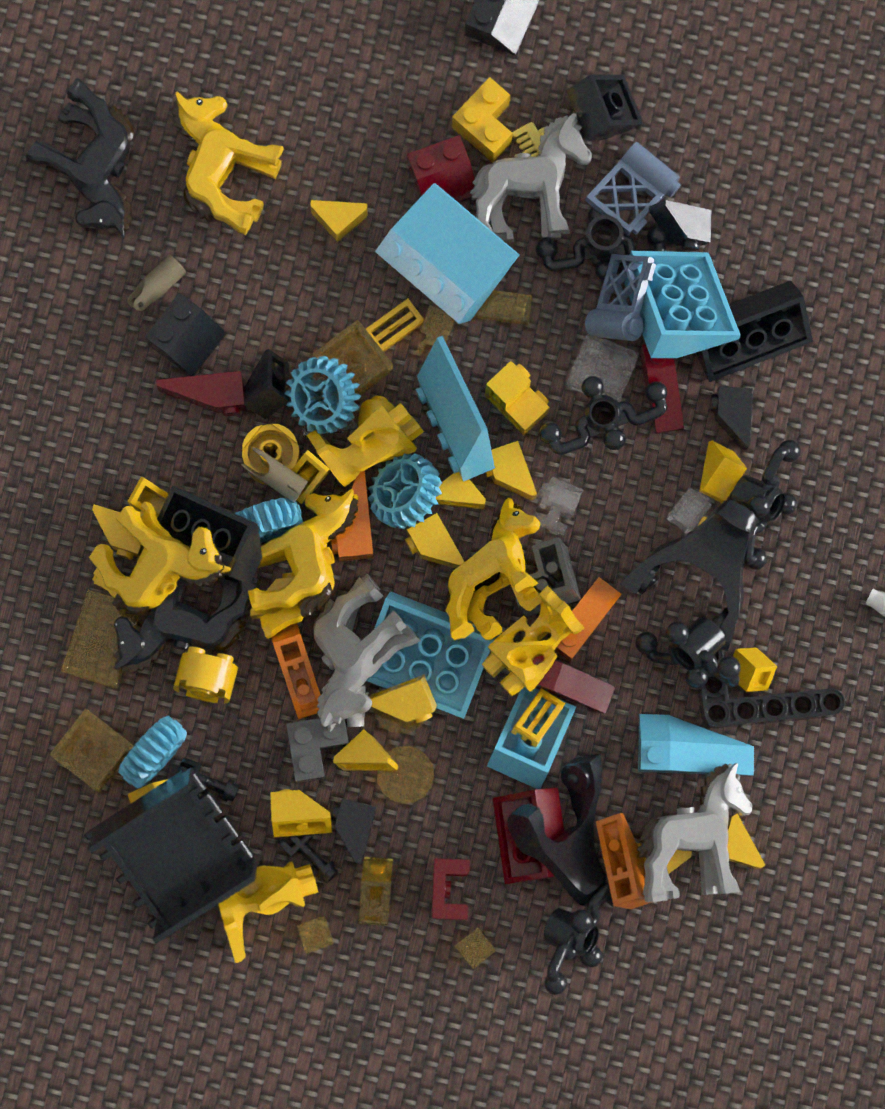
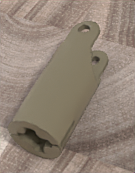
[127,254,187,311]
[241,447,308,503]

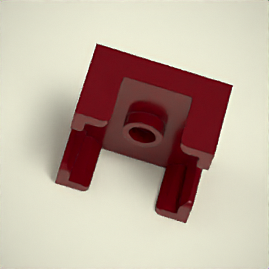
[432,858,470,920]

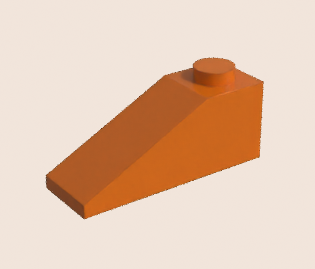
[331,470,373,562]
[554,577,621,662]
[271,623,320,720]
[596,813,652,909]

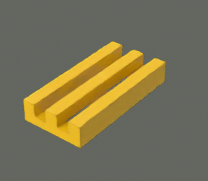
[363,298,425,355]
[511,688,565,748]

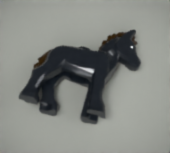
[26,78,134,239]
[113,573,261,673]

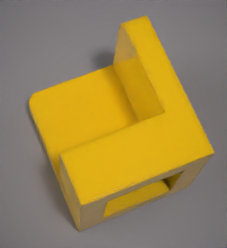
[733,648,777,692]

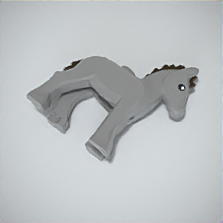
[637,763,752,902]

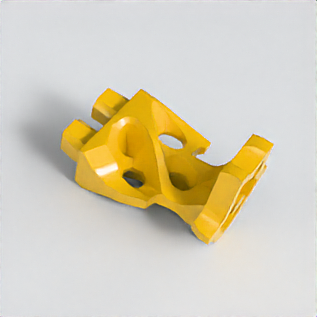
[307,403,424,487]
[482,586,584,696]
[218,862,318,963]

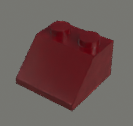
[407,135,475,203]

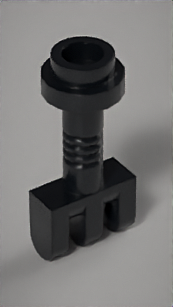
[176,758,240,802]
[278,834,339,884]

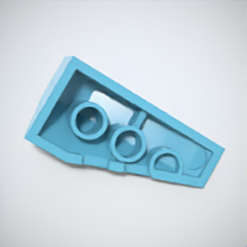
[638,714,754,776]

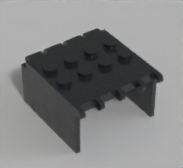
[84,768,257,944]

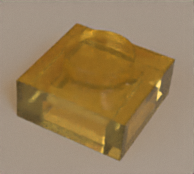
[297,916,334,954]
[455,928,496,969]

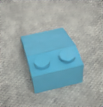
[487,687,576,789]

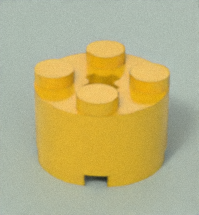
[242,424,300,485]
[173,647,238,703]

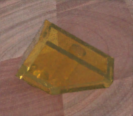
[359,857,393,926]

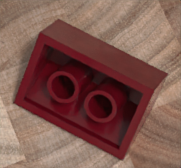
[492,788,564,884]

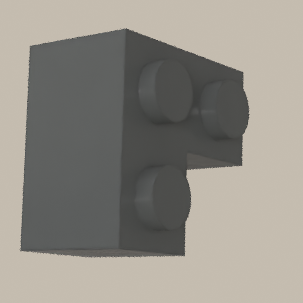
[514,537,581,617]
[286,718,349,784]

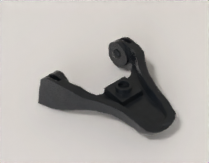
[620,500,758,651]
[507,753,607,906]

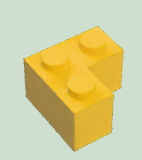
[452,77,513,163]
[485,361,550,436]

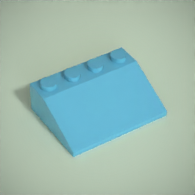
[375,183,519,324]
[623,251,741,358]
[415,336,495,482]
[366,591,496,719]

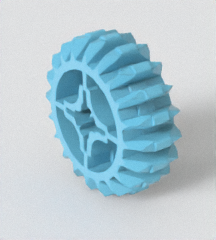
[285,356,361,434]
[367,453,442,530]
[235,498,303,543]
[118,716,187,789]

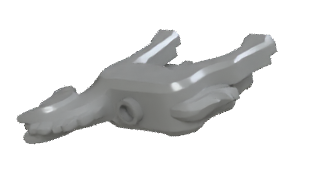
[470,113,592,243]
[313,574,421,732]

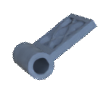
[585,142,681,235]
[585,254,656,341]

